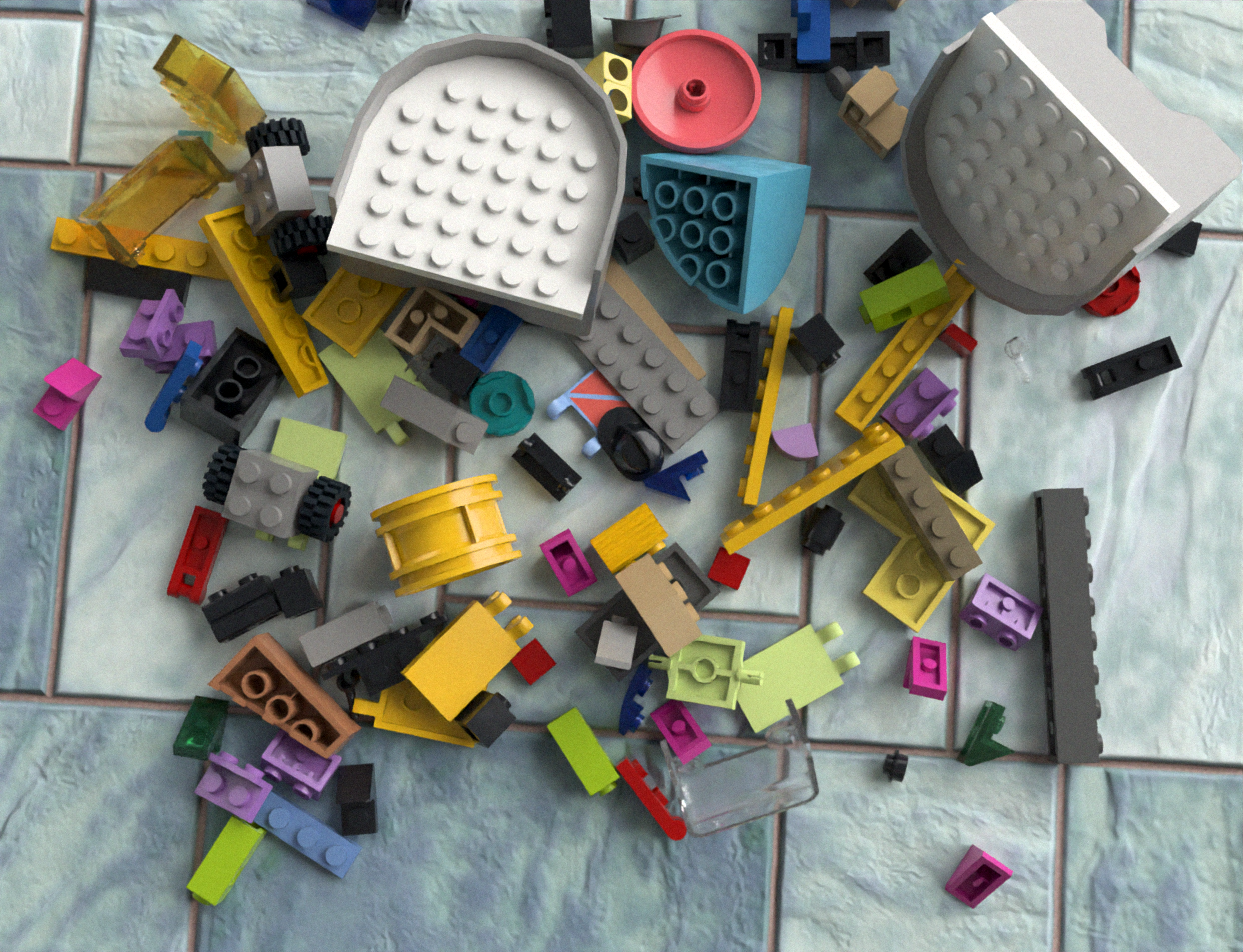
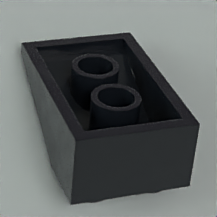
[180,327,286,447]

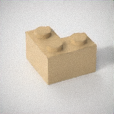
[837,65,908,160]
[384,286,481,361]
[615,553,703,657]

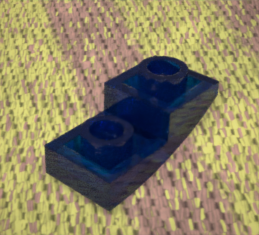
[619,663,653,736]

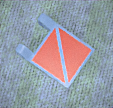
[546,367,633,459]

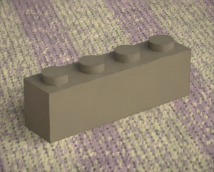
[874,445,983,582]

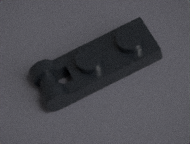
[719,319,760,414]
[1080,336,1183,401]

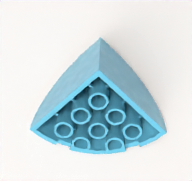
[640,152,811,315]

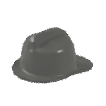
[603,14,681,55]

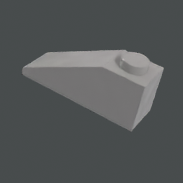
[380,375,489,455]
[594,615,638,670]

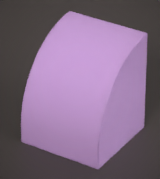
[769,423,819,461]

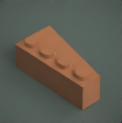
[207,632,362,759]

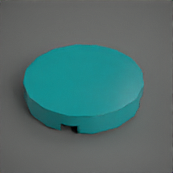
[469,370,536,437]

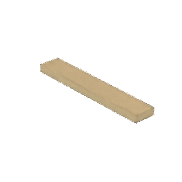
[605,255,707,381]

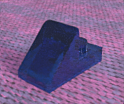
[306,0,378,32]
[642,450,709,504]

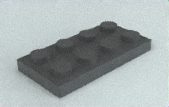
[575,542,720,682]

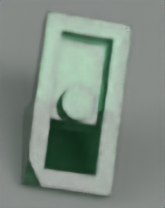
[173,695,229,761]
[956,700,1015,767]

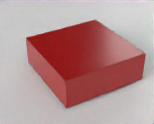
[938,323,978,358]
[707,546,751,591]
[510,638,557,686]

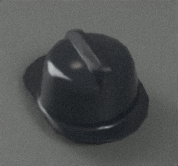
[597,407,664,482]

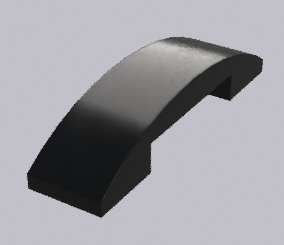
[758,31,890,73]

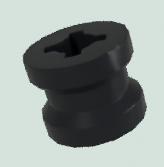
[377,0,413,21]

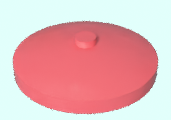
[632,29,762,154]

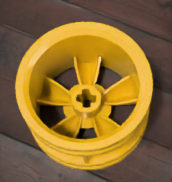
[370,474,523,598]

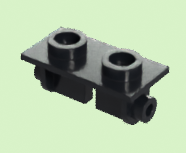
[511,432,582,502]

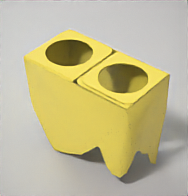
[584,51,632,125]

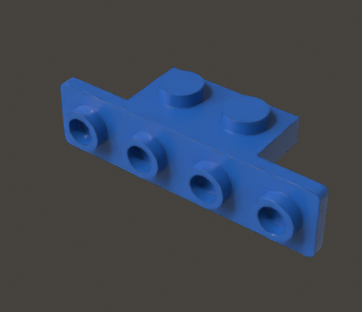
[791,0,830,63]

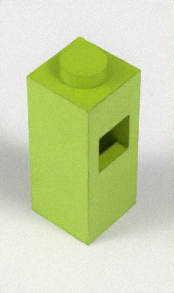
[858,259,951,334]
[547,706,620,797]
[186,815,268,906]

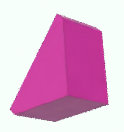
[945,844,1013,909]

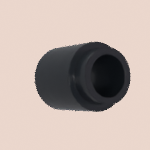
[799,504,846,557]

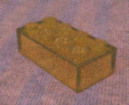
[152,33,267,148]

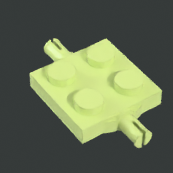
[648,635,764,710]

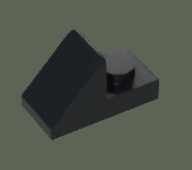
[863,228,933,285]
[917,424,983,496]
[336,763,379,836]

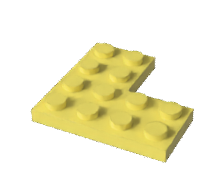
[846,452,996,633]

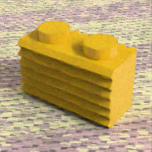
[590,503,668,575]

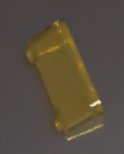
[75,136,235,268]

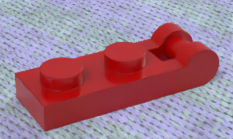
[167,505,230,606]
[615,756,687,841]

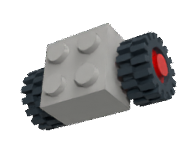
[236,117,332,260]
[202,443,352,543]

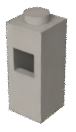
[298,601,393,668]

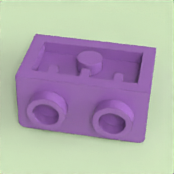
[119,289,184,360]
[143,320,218,374]
[879,367,959,443]
[958,573,1044,651]
[260,729,342,801]
[194,750,273,823]

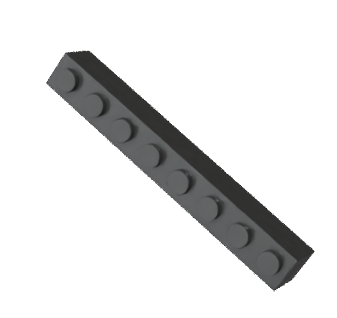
[1034,488,1103,764]

